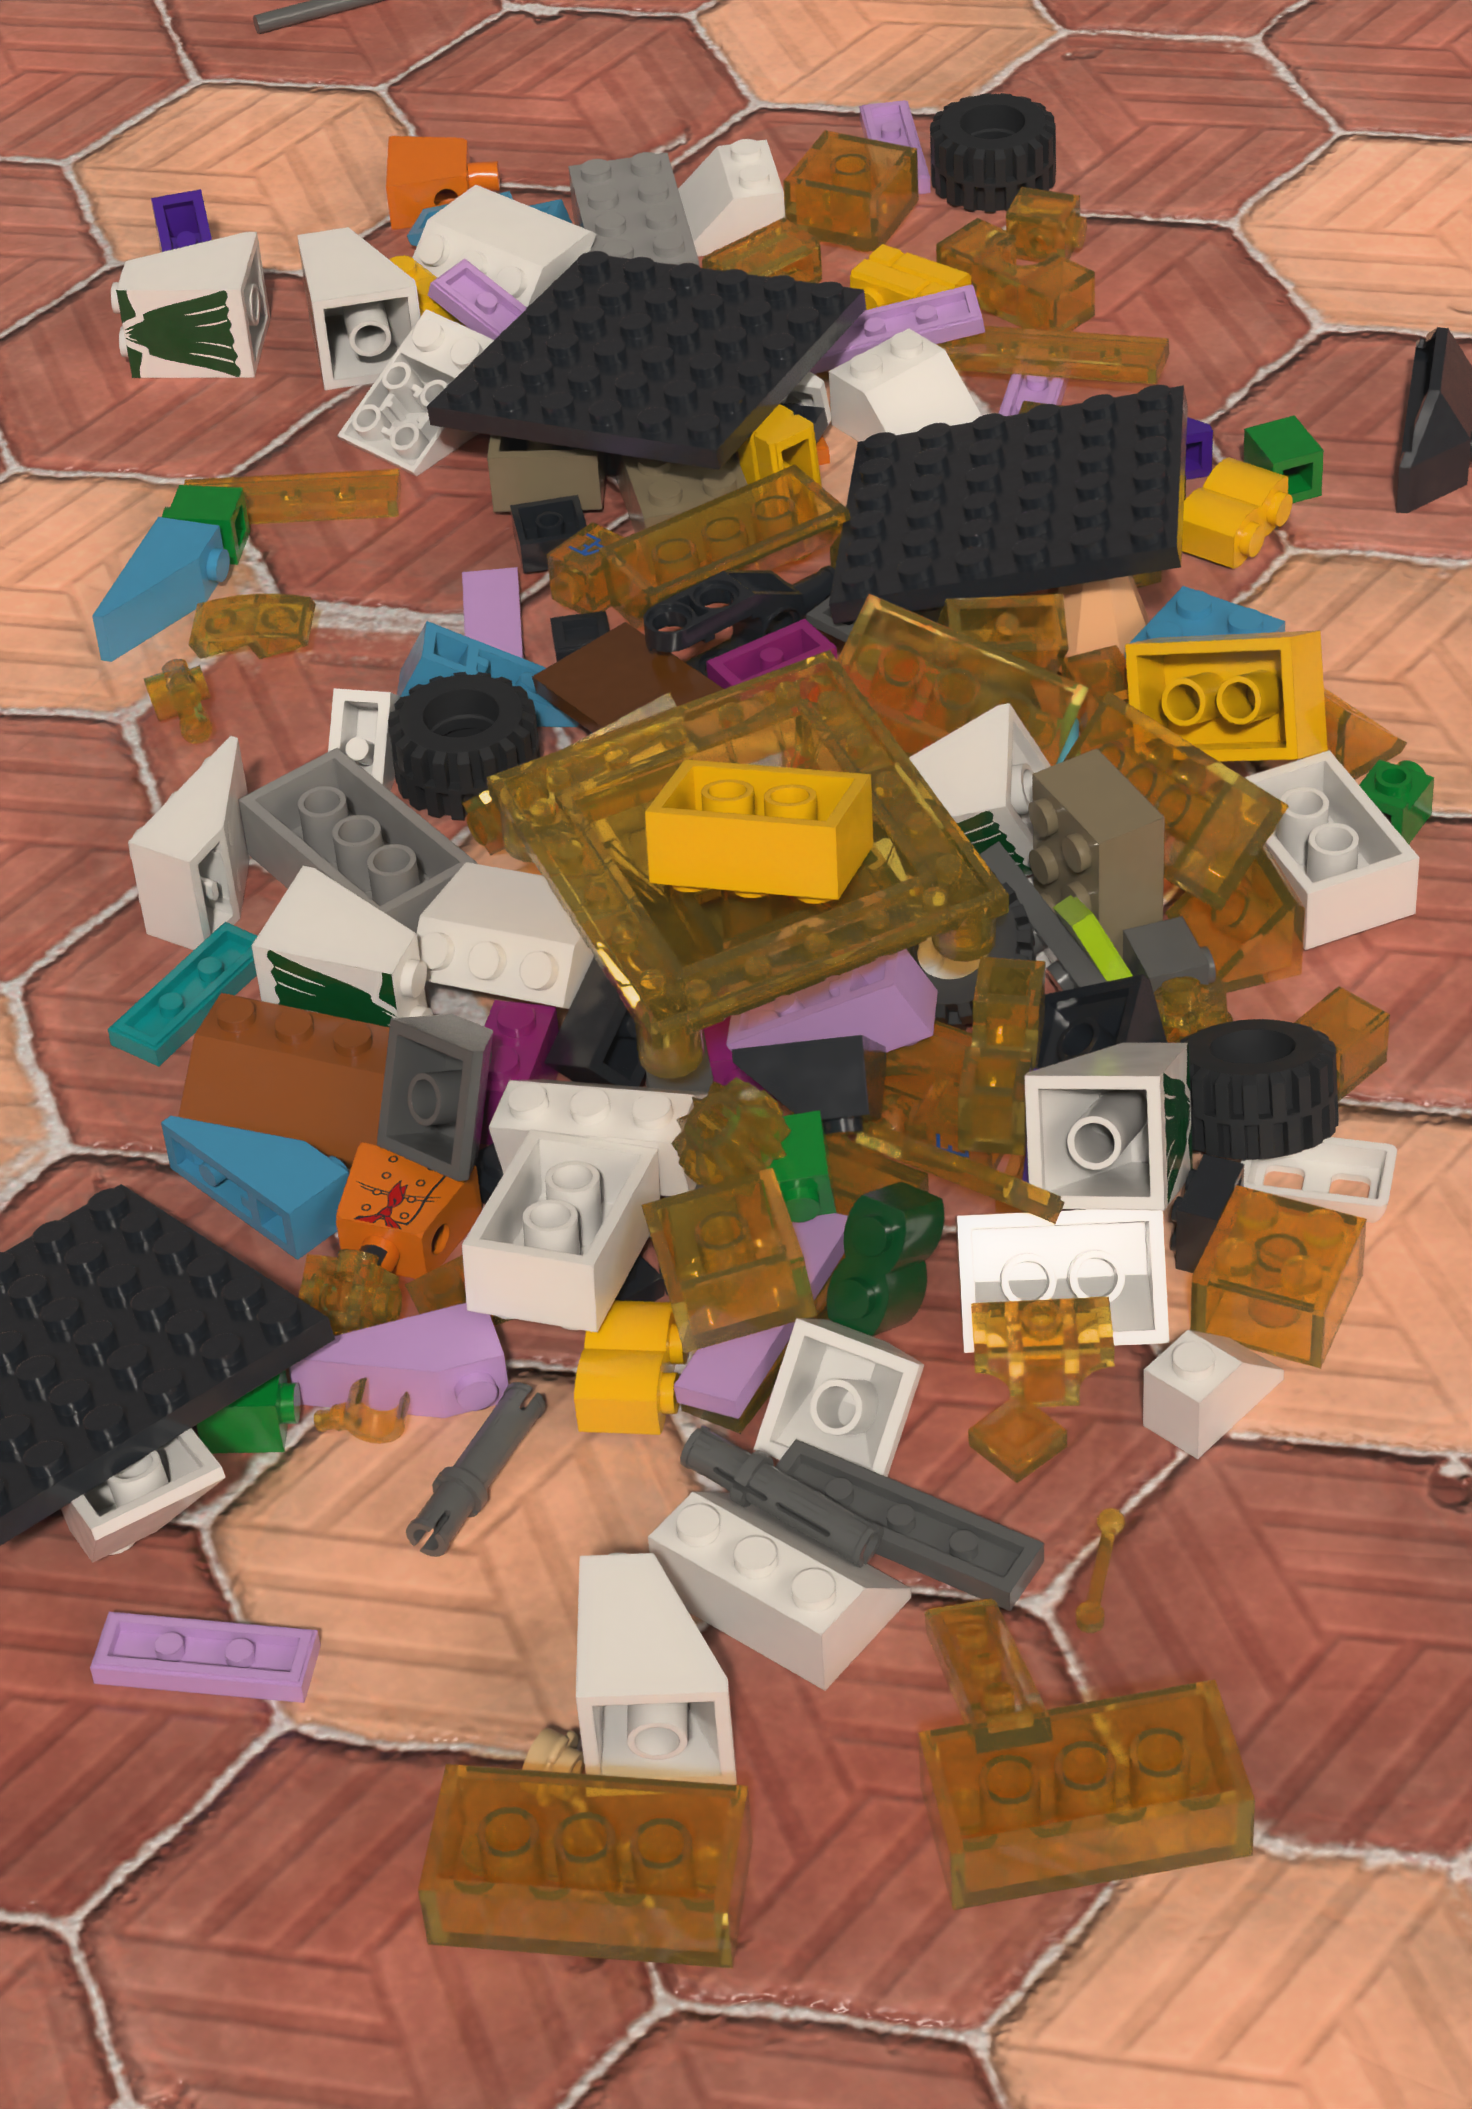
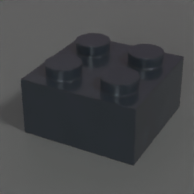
[510,495,592,573]
[1171,1154,1244,1279]

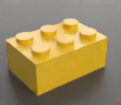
[1125,630,1328,764]
[645,759,873,904]

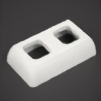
[1241,1137,1397,1223]

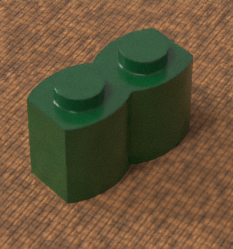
[827,1181,944,1337]

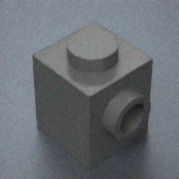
[1123,916,1216,1021]

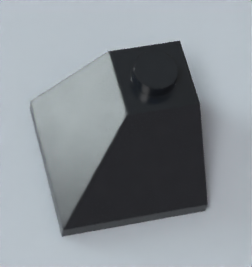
[1013,974,1167,1112]
[732,1035,887,1136]

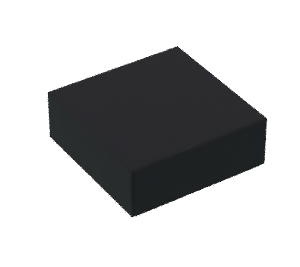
[550,611,610,662]

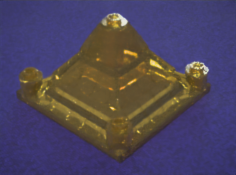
[487,650,1009,1079]

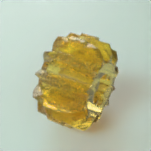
[671,1077,791,1198]

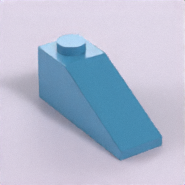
[92,517,230,662]
[397,621,579,727]
[161,1116,350,1260]

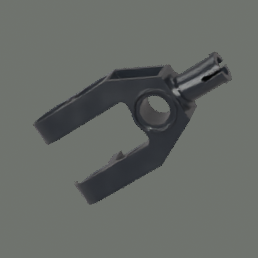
[643,565,835,678]

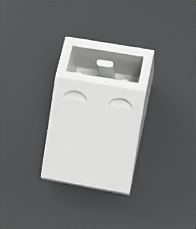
[337,309,494,477]
[128,736,250,950]

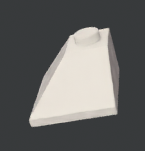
[753,1318,925,1477]
[61,1428,226,1563]

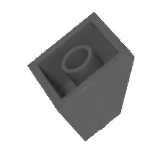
[377,1014,493,1181]

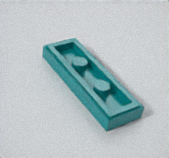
[108,922,257,1067]

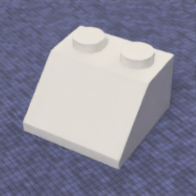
[678,139,787,257]
[829,328,982,442]

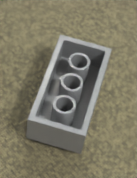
[568,152,699,265]
[238,748,477,933]

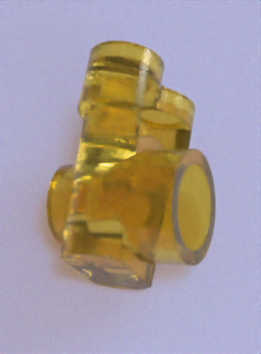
[144,659,212,744]

